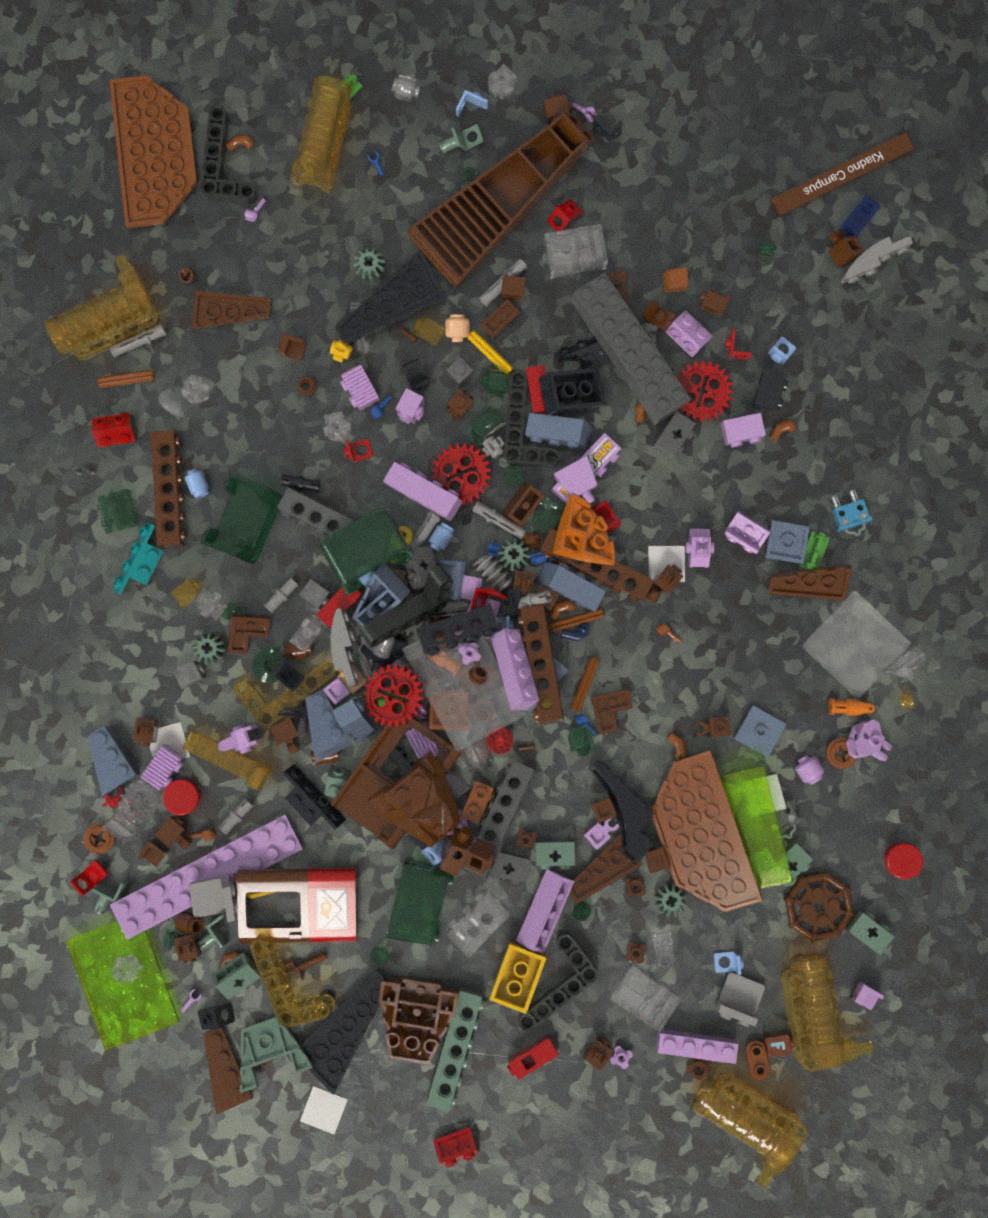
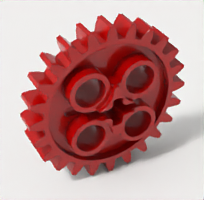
[676,360,734,423]
[431,443,493,505]
[362,664,426,728]

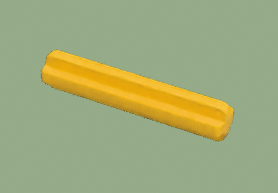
[468,330,513,375]

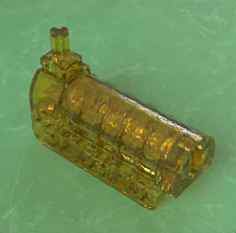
[290,76,351,193]
[691,1072,808,1188]

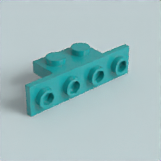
[113,522,163,595]

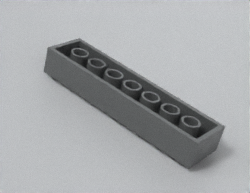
[570,273,691,425]

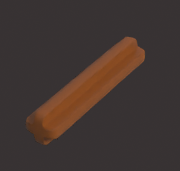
[98,369,155,388]
[548,608,604,633]
[571,657,600,712]

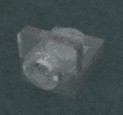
[158,388,184,420]

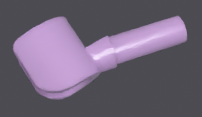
[572,103,597,122]
[245,198,266,222]
[180,989,202,1013]

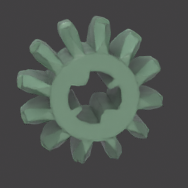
[353,247,385,281]
[498,538,530,571]
[192,632,225,665]
[654,883,687,917]

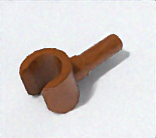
[656,624,682,643]
[187,829,216,842]

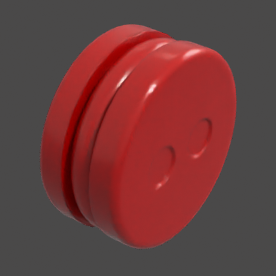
[163,779,201,815]
[884,842,923,880]

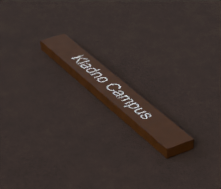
[771,132,914,217]

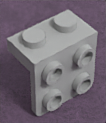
[189,875,238,922]
[715,972,765,1027]

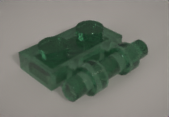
[97,489,138,534]
[530,498,566,534]

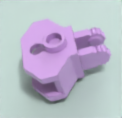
[686,529,714,568]
[846,719,892,761]
[217,724,263,754]

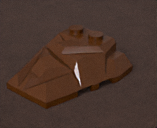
[368,750,462,847]
[379,976,459,1065]

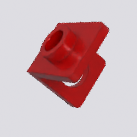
[547,199,583,234]
[725,329,752,360]
[344,439,373,463]
[470,587,506,610]
[102,787,126,808]
[70,859,108,896]

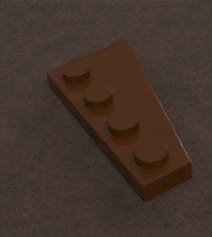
[192,291,272,330]
[768,564,852,601]
[570,833,643,904]
[203,1027,253,1115]

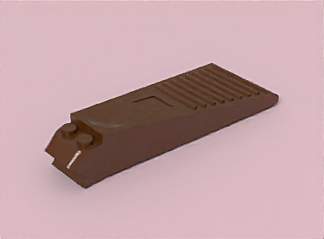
[407,112,594,288]

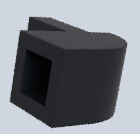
[361,633,409,668]

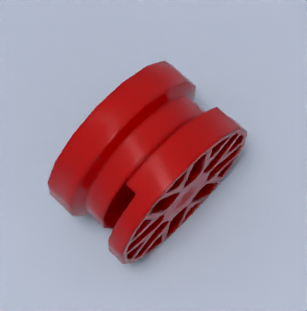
[486,727,513,754]

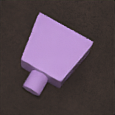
[554,456,597,504]

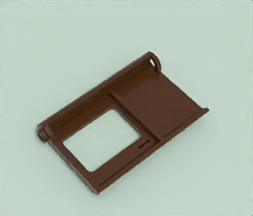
[330,708,462,849]

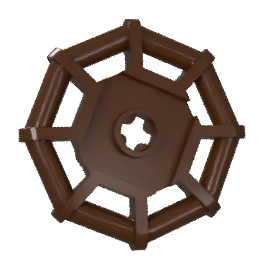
[783,871,856,943]

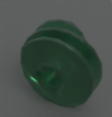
[252,649,287,683]

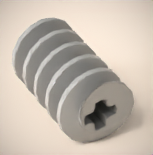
[472,554,512,593]

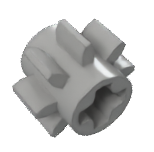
[482,435,505,459]

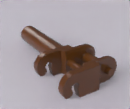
[278,952,328,987]

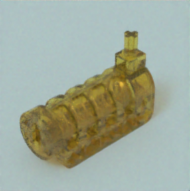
[44,255,160,360]
[780,953,873,1071]

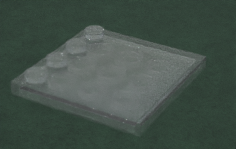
[802,591,911,699]

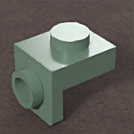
[324,766,350,798]

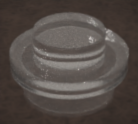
[356,337,369,355]

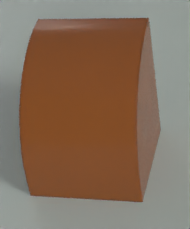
[662,267,689,293]

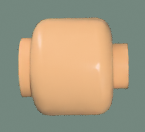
[445,314,470,342]

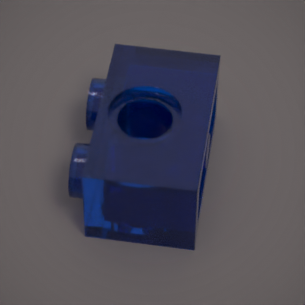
[838,194,881,237]

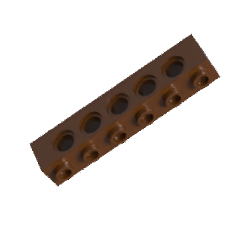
[151,430,186,548]
[539,528,654,602]
[518,604,564,725]

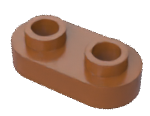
[745,1039,770,1080]

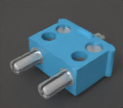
[831,489,872,536]

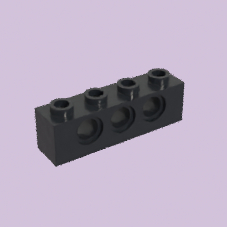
[416,604,498,655]

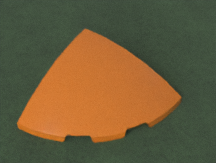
[553,493,615,565]

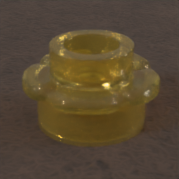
[900,692,915,711]

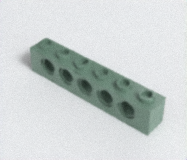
[427,987,485,1112]

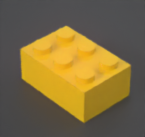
[489,941,547,1014]

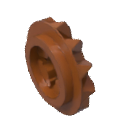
[826,738,857,769]
[83,823,115,854]

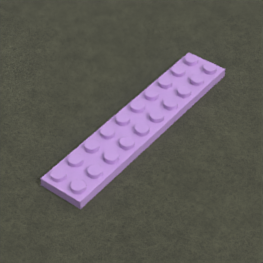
[110,814,303,940]

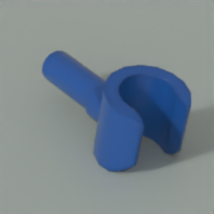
[367,149,385,177]
[371,395,392,420]
[488,541,502,556]
[575,714,598,737]

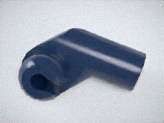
[561,624,589,642]

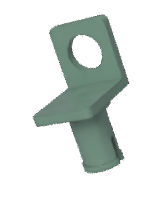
[439,124,484,154]
[92,878,130,914]
[197,913,229,951]

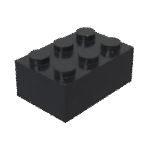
[538,367,606,416]

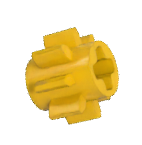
[330,339,353,363]

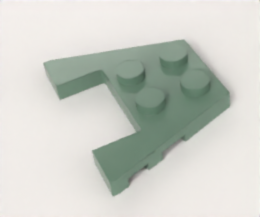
[240,1016,314,1093]

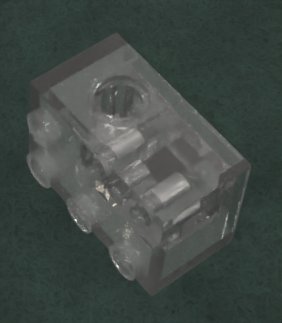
[544,224,608,279]
[447,888,511,958]
[608,961,681,1032]

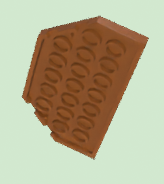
[109,75,198,229]
[651,750,763,912]

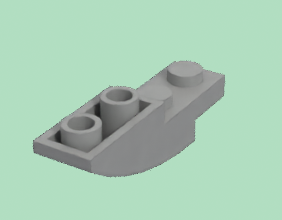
[841,236,913,284]
[331,608,359,687]

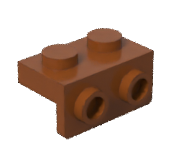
[461,781,495,824]

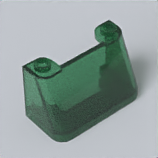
[200,473,282,564]
[320,507,414,596]
[386,858,454,946]

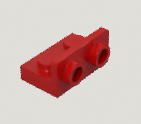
[433,1127,479,1168]

